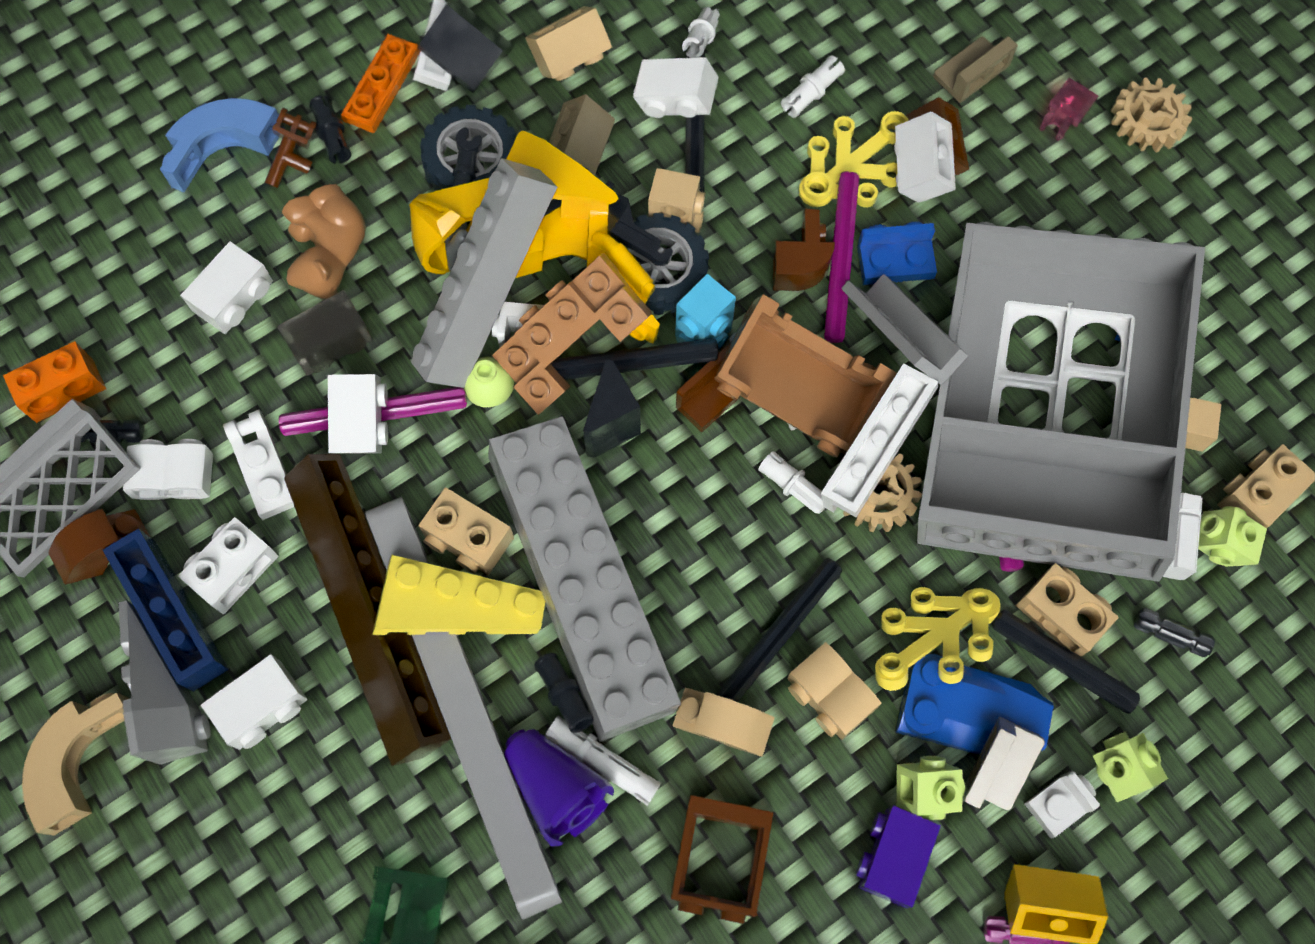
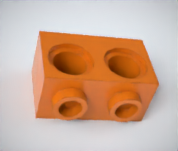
[3,341,107,423]

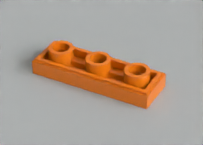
[341,34,420,133]

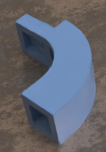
[160,98,285,192]

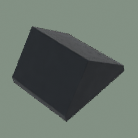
[418,0,514,93]
[583,360,641,458]

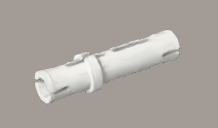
[545,716,661,806]

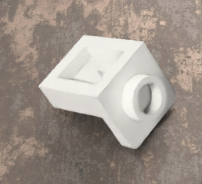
[492,302,544,347]
[1024,771,1100,838]

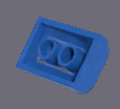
[895,654,1054,755]

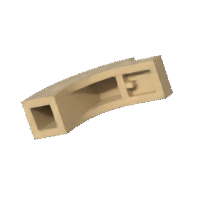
[22,692,130,836]

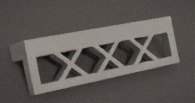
[841,274,968,385]

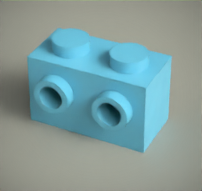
[675,274,736,349]

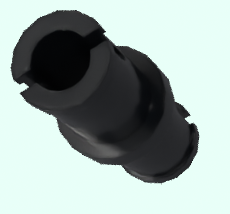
[309,95,352,164]
[534,653,594,733]

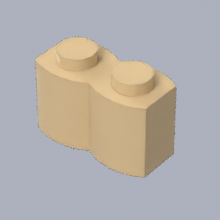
[788,642,881,740]

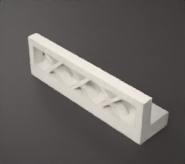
[821,363,938,517]

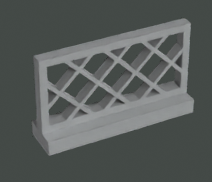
[0,399,140,578]

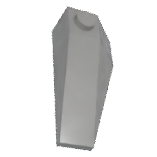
[119,601,211,765]

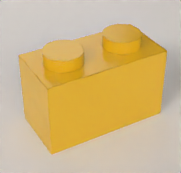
[1004,864,1108,944]

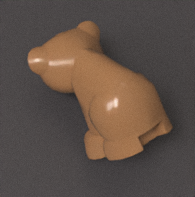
[282,184,366,304]

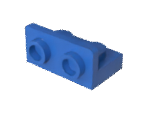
[857,222,937,285]

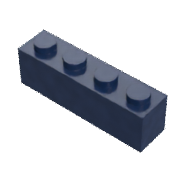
[103,528,229,692]

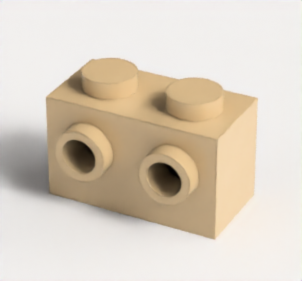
[525,6,612,81]
[1217,444,1315,528]
[418,487,514,576]

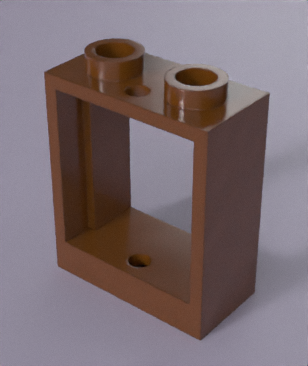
[670,795,774,924]

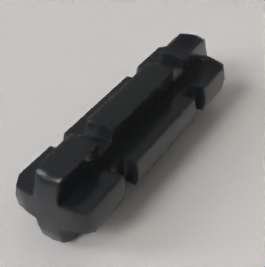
[81,420,144,443]
[1134,608,1215,657]

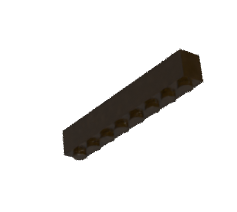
[284,454,451,766]

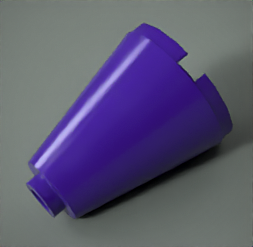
[504,729,615,846]

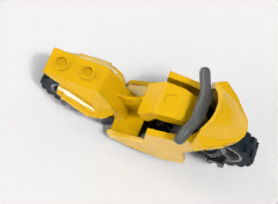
[409,105,709,344]

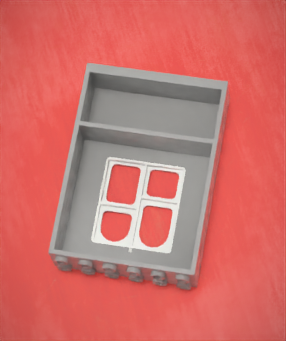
[917,222,1205,582]

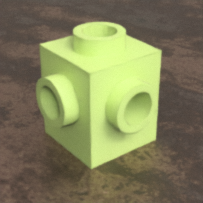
[1198,506,1267,567]
[1093,731,1168,802]
[897,756,965,820]

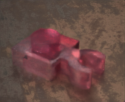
[1040,78,1099,141]

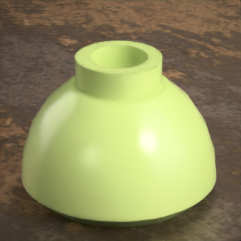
[464,356,515,407]

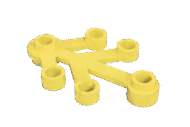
[799,111,909,208]
[875,587,1000,691]

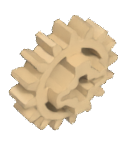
[1111,78,1192,152]
[843,454,922,532]

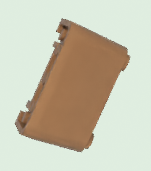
[714,294,897,458]

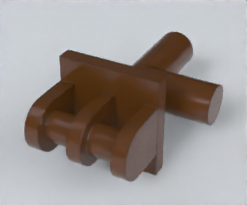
[264,107,317,189]

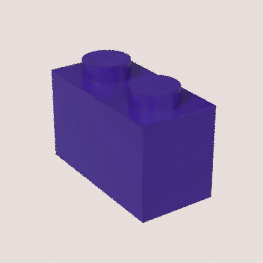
[856,805,941,908]

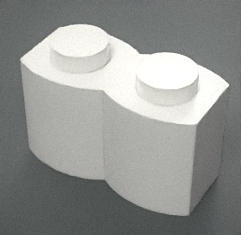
[123,439,213,500]

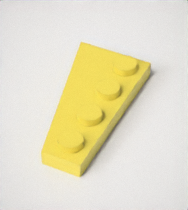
[372,555,545,635]

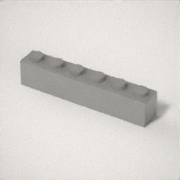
[411,158,557,388]

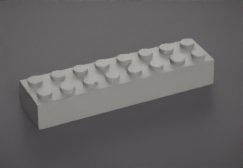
[488,416,681,742]

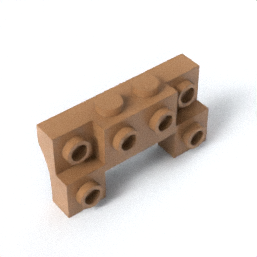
[492,253,652,415]

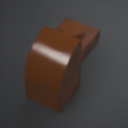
[773,209,835,291]
[48,509,151,585]

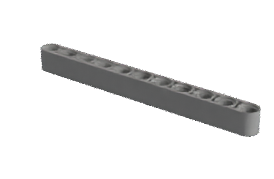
[365,496,563,920]

